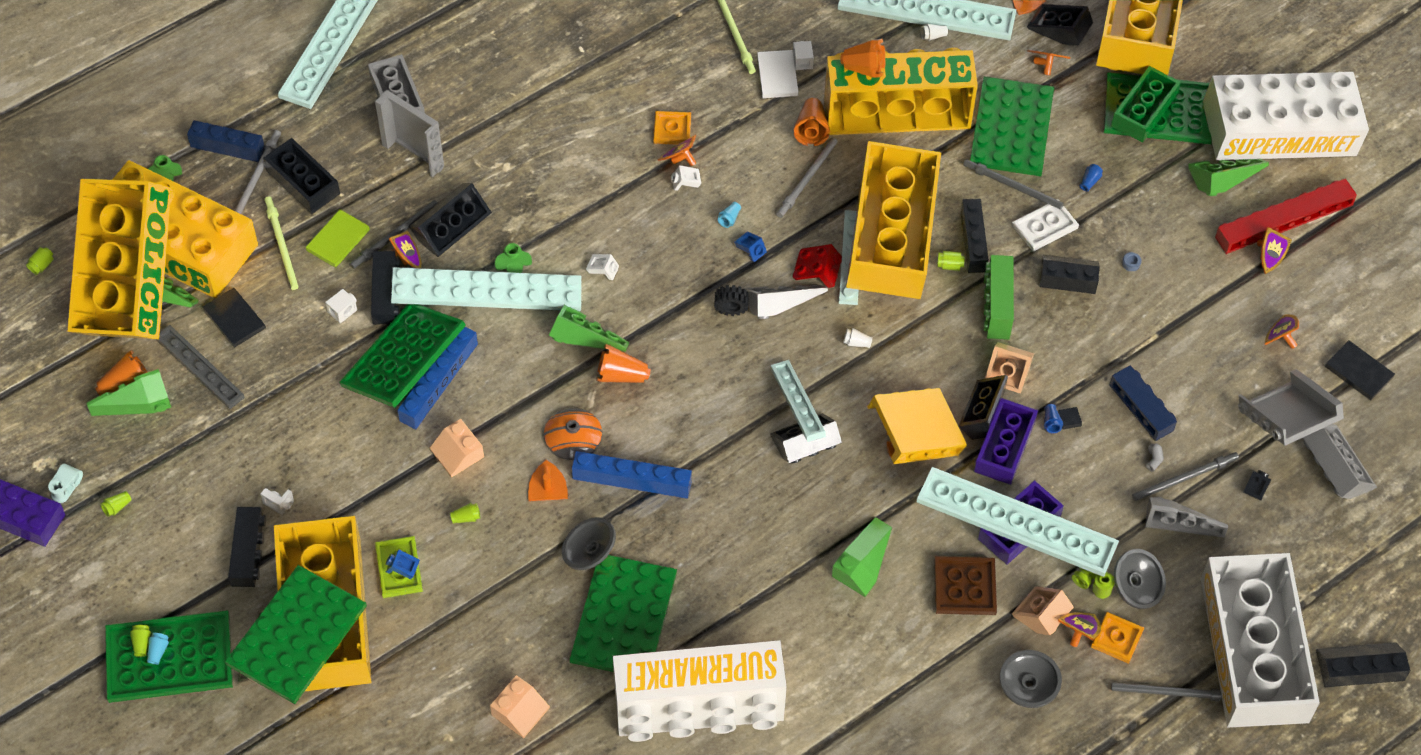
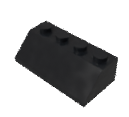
[409,183,492,257]
[1316,642,1411,688]

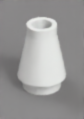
[920,24,948,41]
[843,328,873,348]

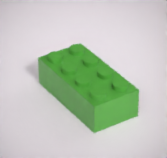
[983,255,1014,340]

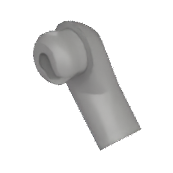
[1146,444,1164,472]

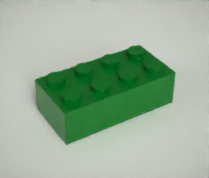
[1111,66,1181,143]

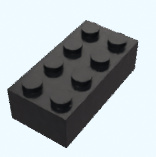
[263,138,340,214]

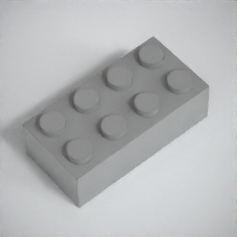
[368,54,425,113]

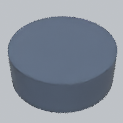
[1122,252,1141,271]

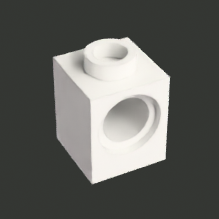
[793,41,814,70]
[326,289,357,323]

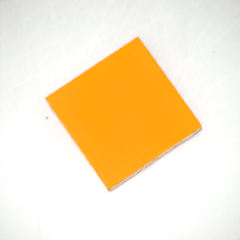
[653,111,691,145]
[1091,612,1144,664]

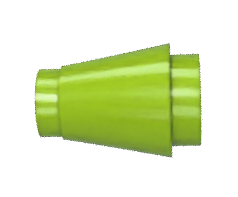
[100,491,132,517]
[450,503,481,524]
[130,625,151,657]

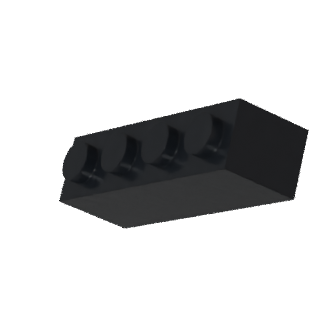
[961,199,989,273]
[371,251,400,325]
[228,507,266,587]

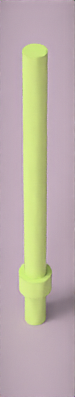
[717,0,756,74]
[264,196,298,290]

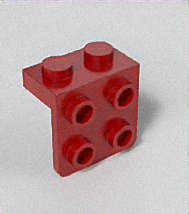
[793,244,842,288]

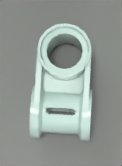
[48,464,83,503]

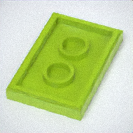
[306,209,370,268]
[375,536,423,598]

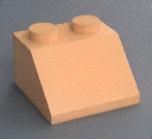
[985,342,1034,394]
[430,419,484,477]
[1012,586,1074,635]
[490,675,550,738]

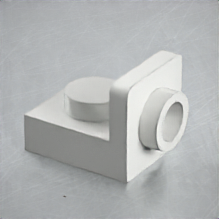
[671,165,701,191]
[586,254,619,280]
[261,488,294,515]

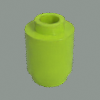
[26,247,54,275]
[937,251,965,271]
[1092,572,1115,599]

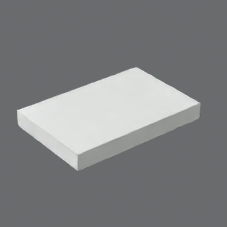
[757,50,798,98]
[1012,199,1079,252]

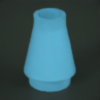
[718,202,741,228]
[147,633,169,665]

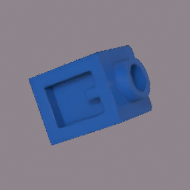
[735,231,767,262]
[386,550,420,579]

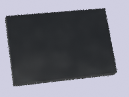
[202,287,266,348]
[1325,340,1395,400]

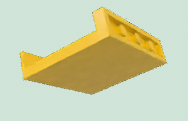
[867,388,967,464]

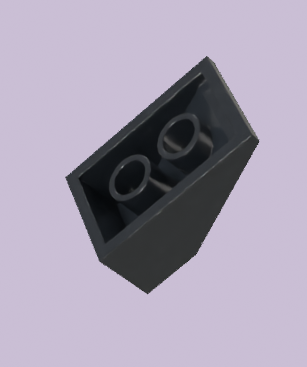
[1027,4,1094,45]

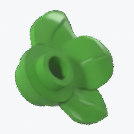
[148,155,182,181]
[495,243,532,273]

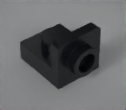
[1243,470,1272,501]

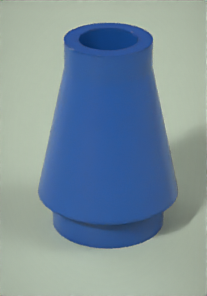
[1079,164,1103,192]
[1044,404,1063,434]

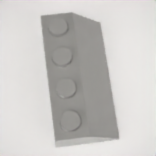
[1303,424,1377,499]

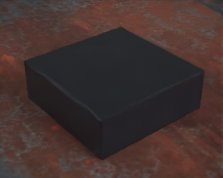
[1058,407,1082,430]

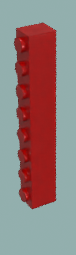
[1215,178,1357,254]

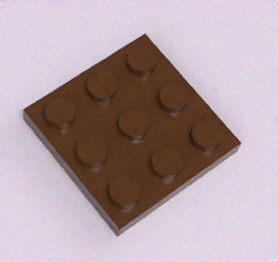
[934,556,997,615]

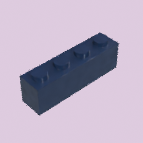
[187,120,265,163]
[1109,365,1177,442]

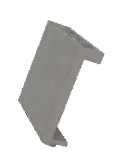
[375,90,444,178]
[1238,369,1344,446]

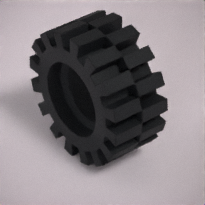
[714,285,749,316]

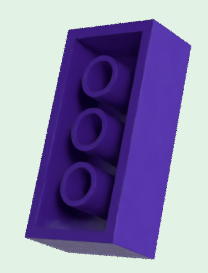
[974,398,1038,485]
[0,479,65,547]
[978,480,1064,565]

